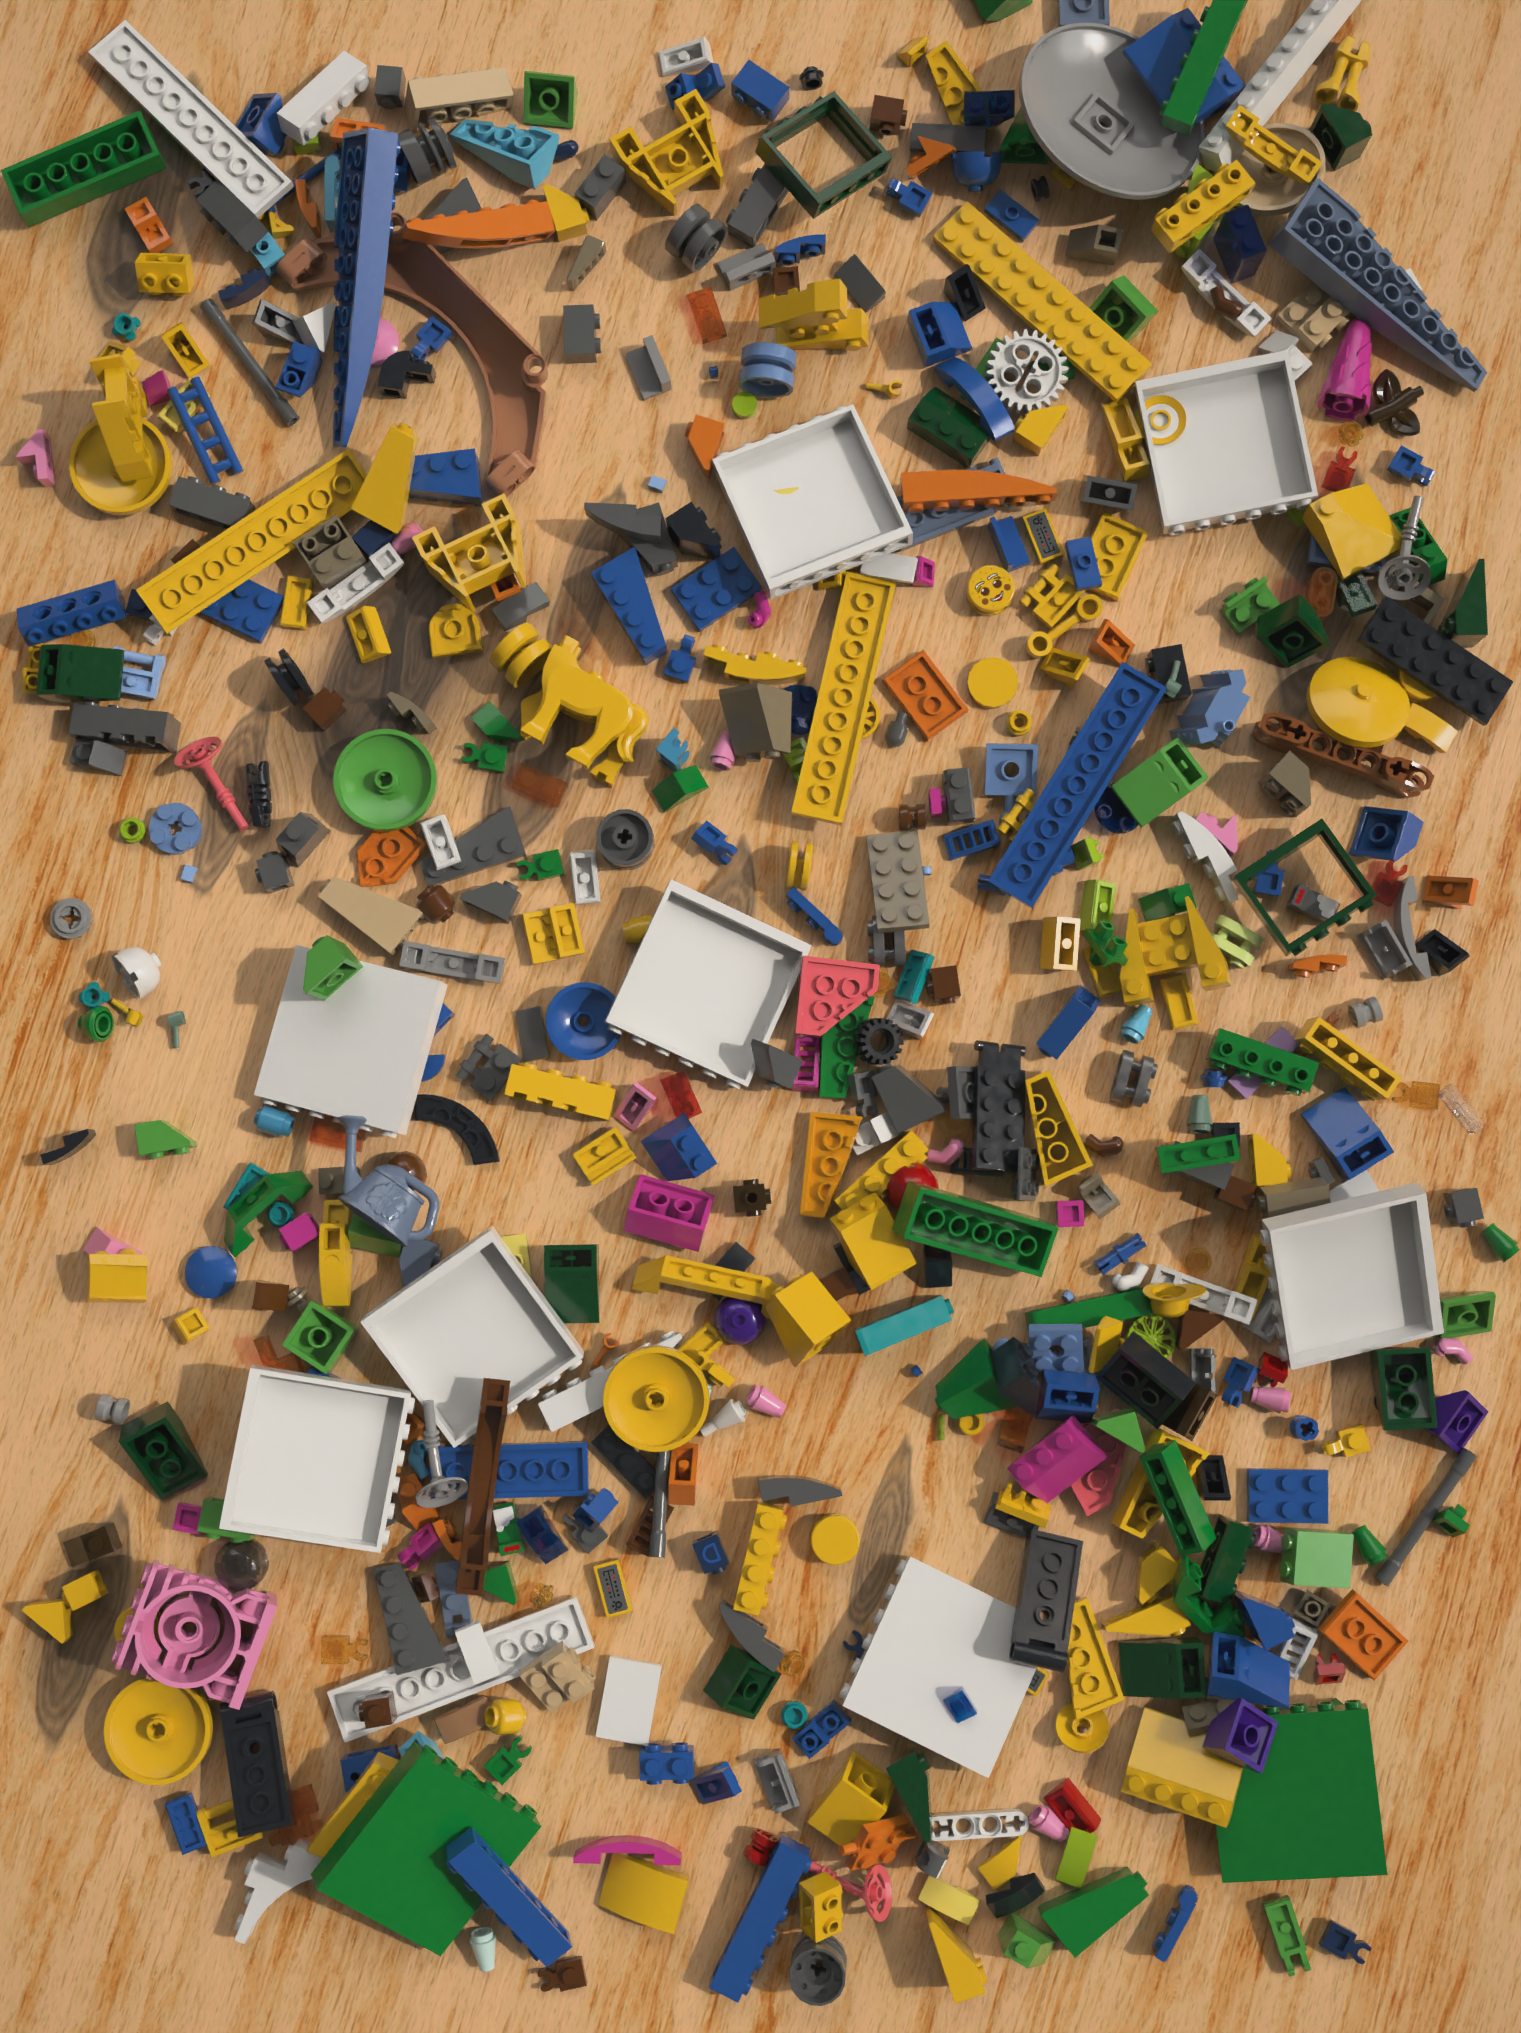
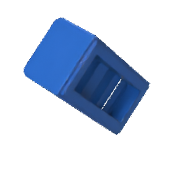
[943,820,1001,861]

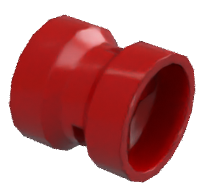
[743,1828,778,1867]

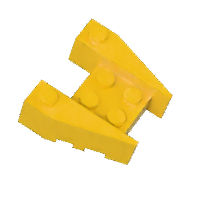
[609,89,724,215]
[759,279,869,351]
[89,354,153,482]
[412,493,526,612]
[1120,896,1231,1007]

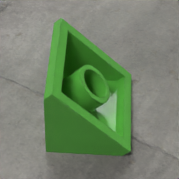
[524,71,578,128]
[348,1214,403,1258]
[1438,1291,1496,1339]
[1089,1408,1145,1453]

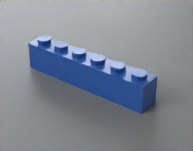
[446,1826,572,1967]
[709,1834,812,2003]

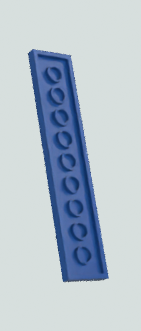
[988,662,1167,909]

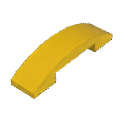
[1225,105,1323,185]

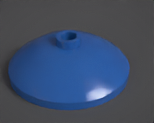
[545,982,621,1060]

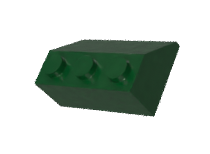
[907,386,991,468]
[1197,1514,1255,1604]

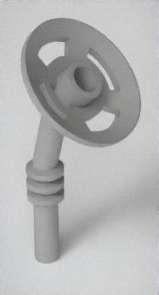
[1378,496,1431,600]
[416,1400,468,1508]

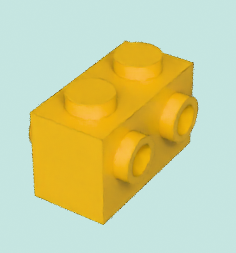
[135,253,195,296]
[799,1871,843,1943]

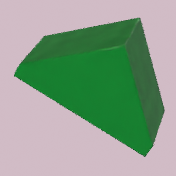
[652,765,709,813]
[483,1561,519,1606]

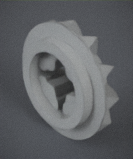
[50,898,93,939]

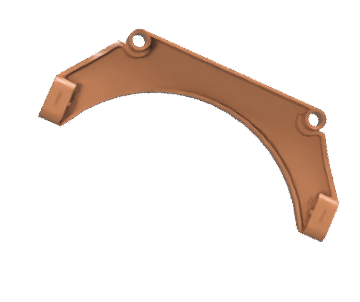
[276,212,548,498]

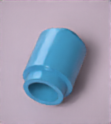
[254,1105,295,1137]

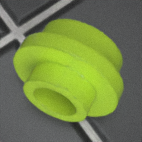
[119,817,146,843]

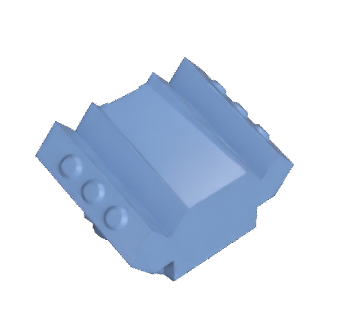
[1169,669,1250,747]

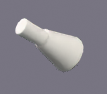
[700,1399,747,1437]

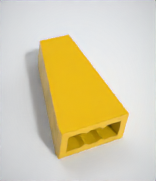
[351,422,418,534]

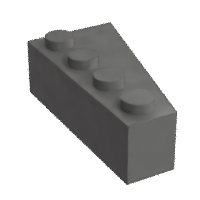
[68,701,181,753]

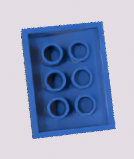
[1122,8,1246,125]

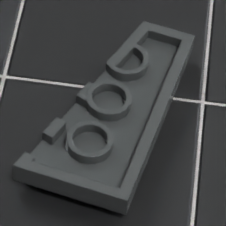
[420,806,527,886]
[374,1562,450,1675]

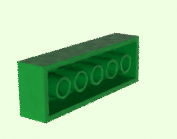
[1,110,167,227]
[892,1180,1059,1277]

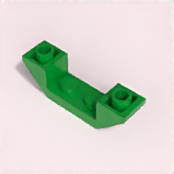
[224,1171,313,1257]
[1173,1555,1246,1637]

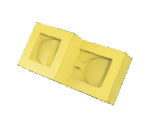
[918,1876,981,1925]

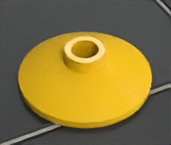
[1135,395,1186,445]
[1056,1702,1109,1753]

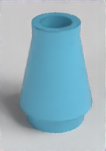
[1120,1004,1153,1044]

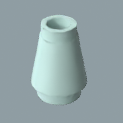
[469,1927,496,1972]

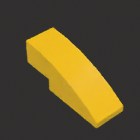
[1102,398,1150,482]
[1233,1232,1270,1320]

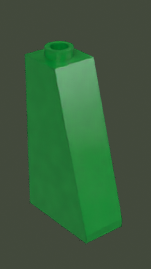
[1037,1867,1149,1958]

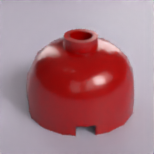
[886,1162,939,1211]

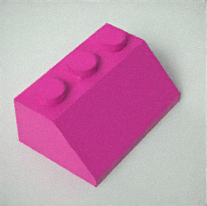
[623,1174,715,1252]
[1007,1415,1107,1503]

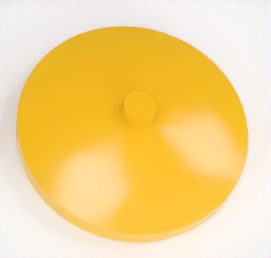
[69,418,173,515]
[1306,657,1410,748]
[603,1345,709,1452]
[104,1677,213,1785]

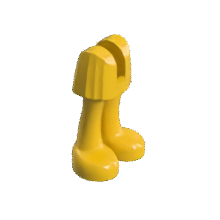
[1314,35,1370,112]

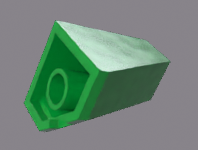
[999,107,1049,165]
[935,1338,1018,1419]

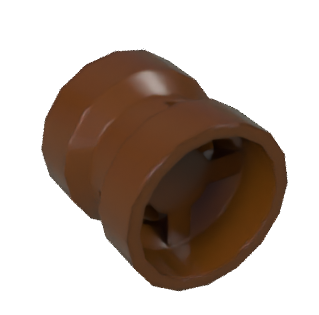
[898,804,926,830]

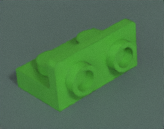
[1220,576,1280,635]

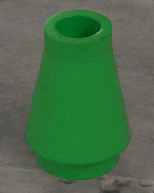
[1481,1223,1520,1263]
[1351,1525,1388,1567]

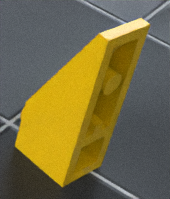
[1101,1592,1191,1637]

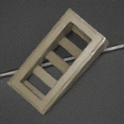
[567,235,607,291]

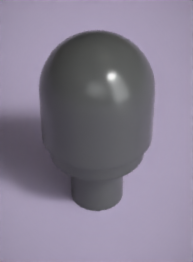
[885,711,908,747]

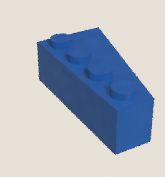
[408,448,483,507]
[591,546,667,665]

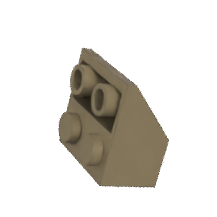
[293,515,367,590]
[1258,751,1311,817]

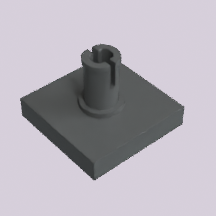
[936,1066,974,1119]

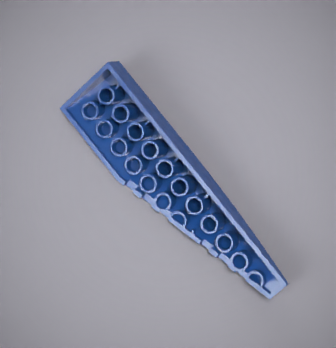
[333,128,400,447]

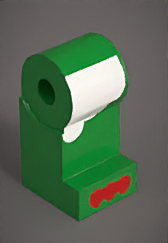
[493,1502,527,1556]

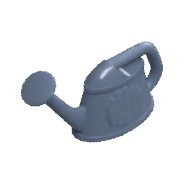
[338,1115,440,1247]

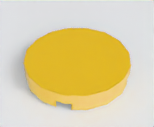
[967,657,1018,709]

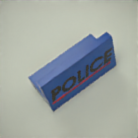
[987,516,1030,573]

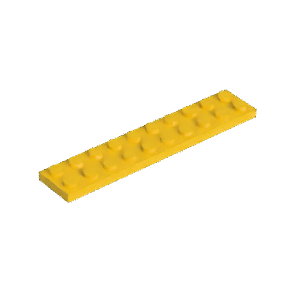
[933,201,1152,403]
[136,448,367,634]
[791,572,896,826]

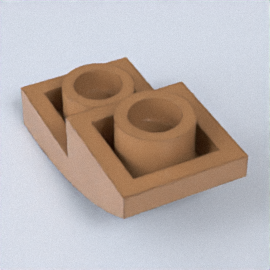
[433,1695,490,1744]

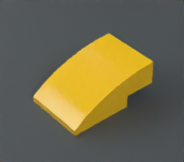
[598,1853,689,1935]

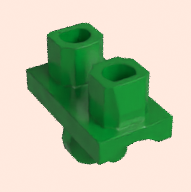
[1083,921,1128,967]

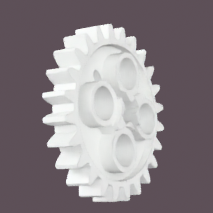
[985,329,1069,414]

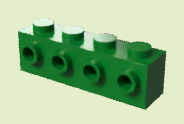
[1205,1028,1319,1096]
[1139,1440,1216,1556]

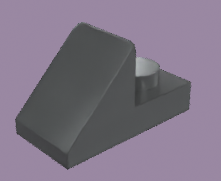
[253,299,301,345]
[69,738,128,776]

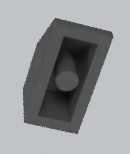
[460,881,522,923]
[751,1039,803,1090]

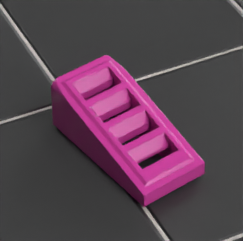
[792,1036,821,1093]

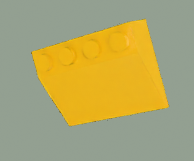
[1121,1707,1243,1828]

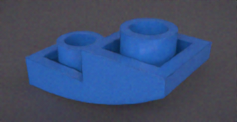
[775,234,826,266]
[792,1699,852,1759]

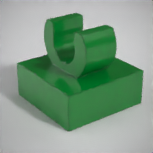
[1431,1504,1470,1538]

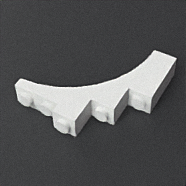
[234,1838,323,1944]

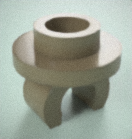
[286,1286,309,1313]

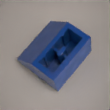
[907,302,972,368]
[1035,1369,1100,1423]

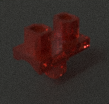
[660,1070,702,1119]

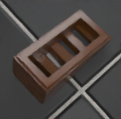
[626,1495,674,1557]

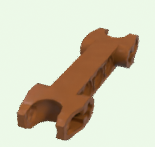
[1251,713,1434,798]

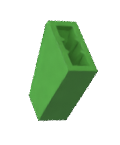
[997,1913,1058,1969]

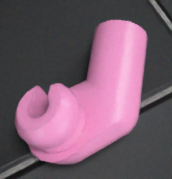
[927,1139,964,1165]
[1433,1338,1473,1365]

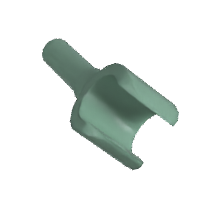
[1165,660,1182,698]
[168,1011,186,1048]

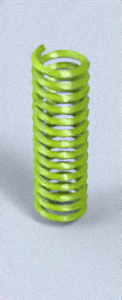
[937,1414,945,1441]

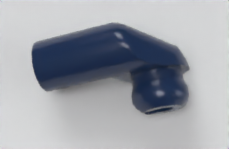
[554,140,579,162]

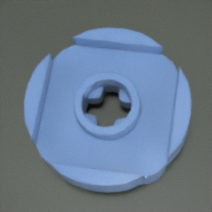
[149,803,203,855]

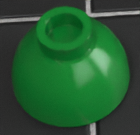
[78,1006,114,1042]

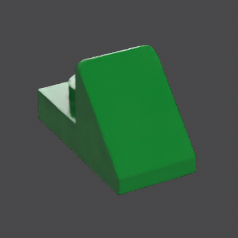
[1138,883,1197,922]

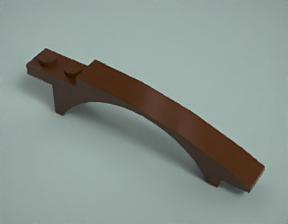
[455,1378,510,1596]

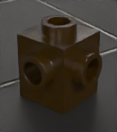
[733,1179,771,1217]

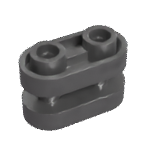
[867,916,906,967]
[1110,1050,1158,1108]

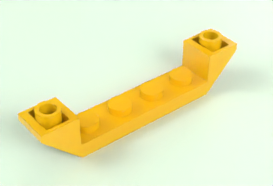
[632,1255,778,1319]

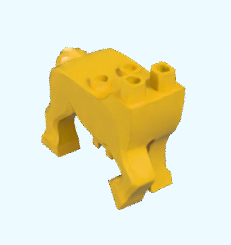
[520,635,649,788]

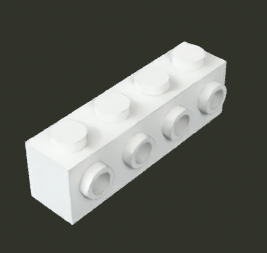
[277,51,370,146]

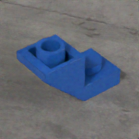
[665,63,725,110]

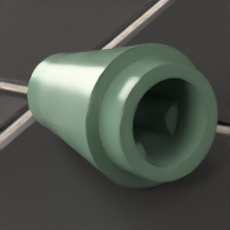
[1187,1095,1213,1134]

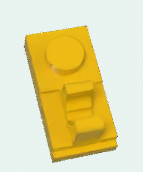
[995,1482,1052,1528]

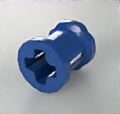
[1290,1415,1319,1441]

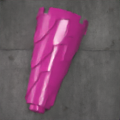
[1317,319,1372,421]

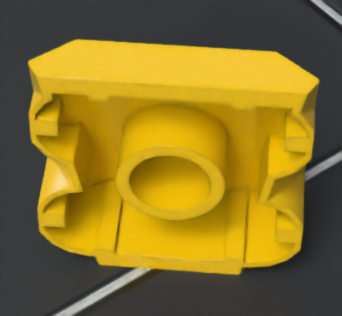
[87,1248,148,1303]

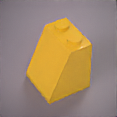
[830,1192,917,1290]
[766,1271,851,1368]
[808,1750,895,1847]

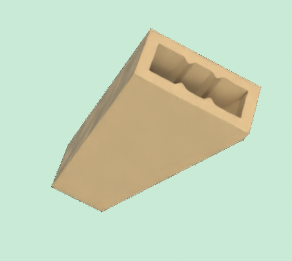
[318,876,425,956]

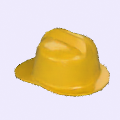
[1142,1283,1206,1317]

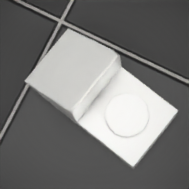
[1258,330,1313,382]
[852,1112,903,1156]

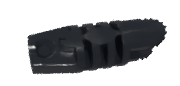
[246,761,272,828]

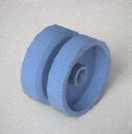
[739,342,797,398]

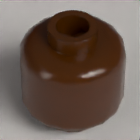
[417,884,455,923]

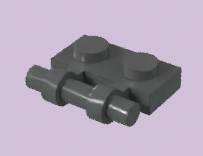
[456,1034,522,1101]

